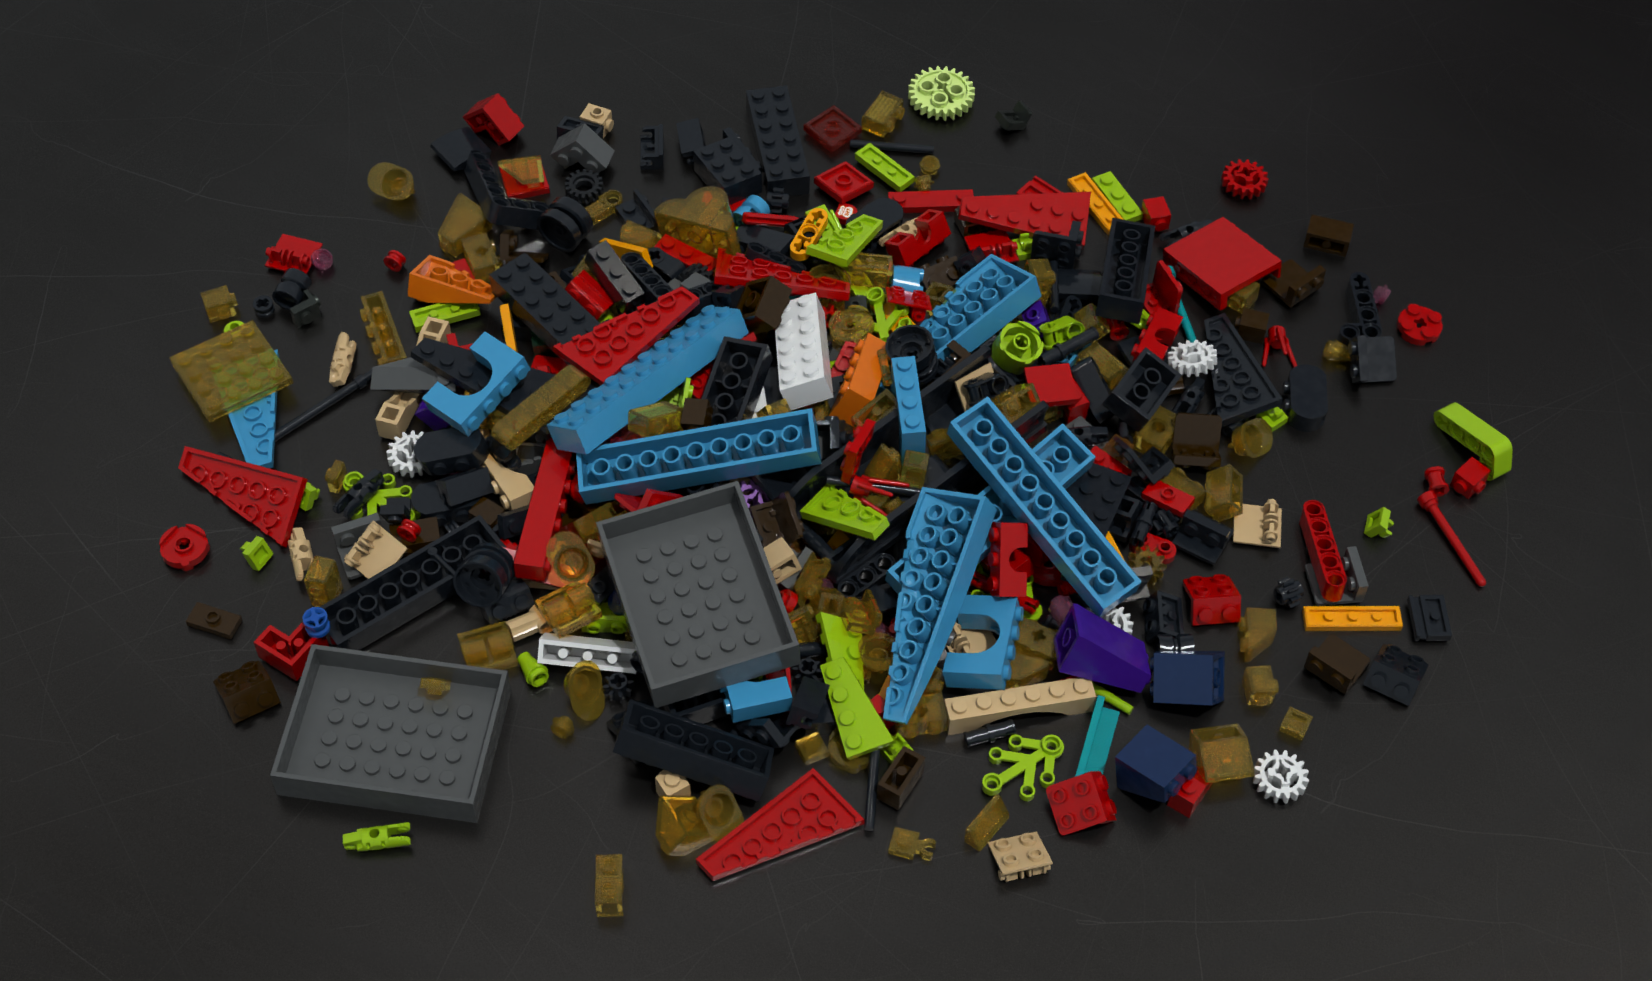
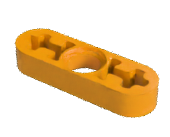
[790,208,828,261]

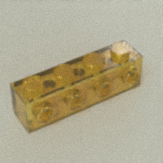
[359,291,407,366]

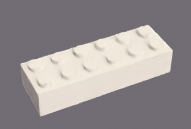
[775,292,834,411]

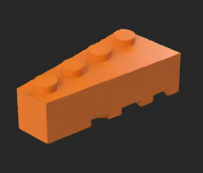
[829,333,888,428]

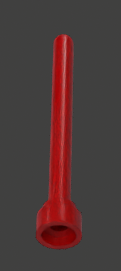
[1417,490,1486,587]

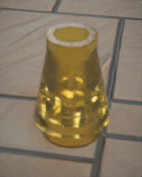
[1323,339,1350,362]

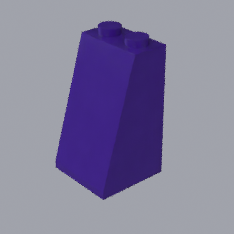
[1054,603,1152,693]

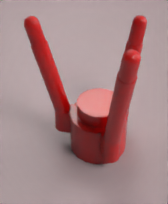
[1262,325,1297,368]
[849,474,910,516]

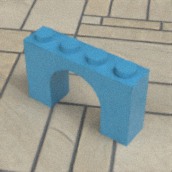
[422,331,531,437]
[891,356,926,467]
[942,595,1024,690]
[719,676,793,723]

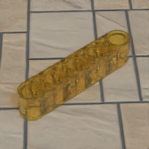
[491,365,591,450]

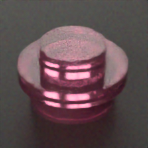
[311,249,333,270]
[1373,284,1391,305]

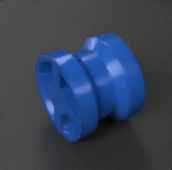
[302,607,331,638]

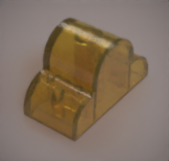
[654,186,741,258]

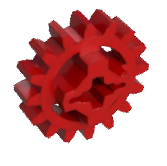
[1221,159,1269,199]

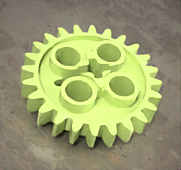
[908,66,975,121]

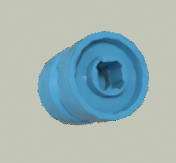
[730,195,770,227]

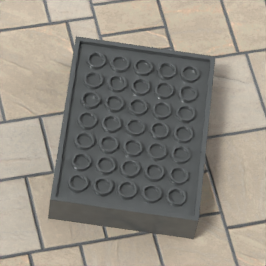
[596,481,801,708]
[270,644,511,823]

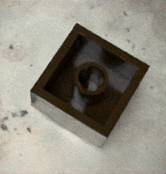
[736,276,792,334]

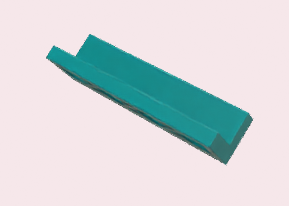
[1075,695,1120,777]

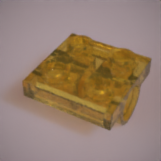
[535,580,602,639]
[457,621,519,670]

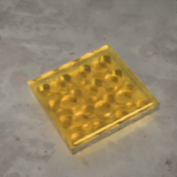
[170,320,293,423]

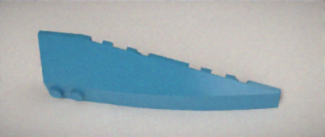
[872,254,1042,404]
[883,487,997,725]

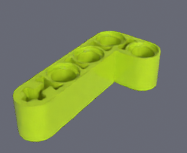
[1433,402,1513,481]

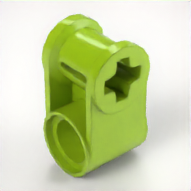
[1039,316,1085,350]

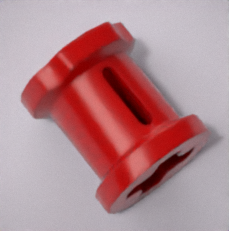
[1104,318,1129,341]
[1424,466,1450,497]

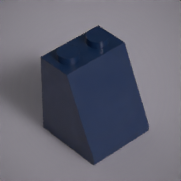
[1150,651,1225,705]
[1115,725,1197,803]

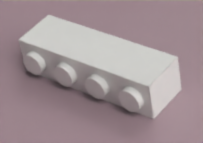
[537,632,637,674]

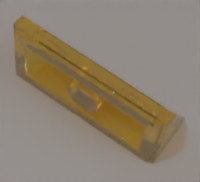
[965,794,1009,851]

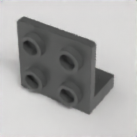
[331,513,382,580]
[1305,546,1369,606]

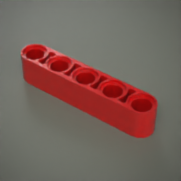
[1300,500,1347,602]

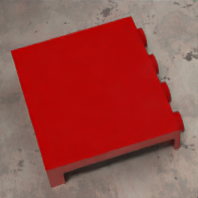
[1163,217,1282,311]

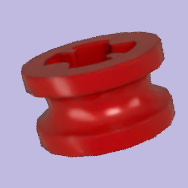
[383,250,406,272]
[396,519,421,542]

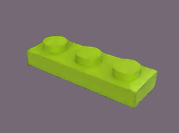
[855,143,915,192]
[1092,171,1143,222]
[409,303,481,333]

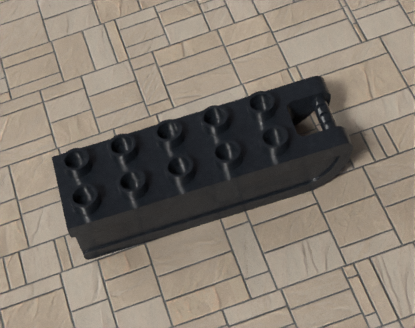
[789,345,1049,585]

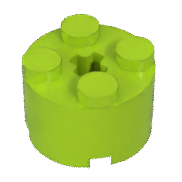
[991,321,1044,375]

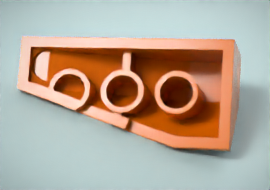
[408,255,496,304]

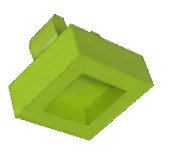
[1012,233,1033,261]
[1255,407,1289,433]
[299,482,320,511]
[1364,507,1394,538]
[240,536,274,571]
[880,733,914,765]

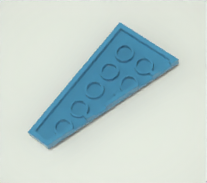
[211,349,279,468]

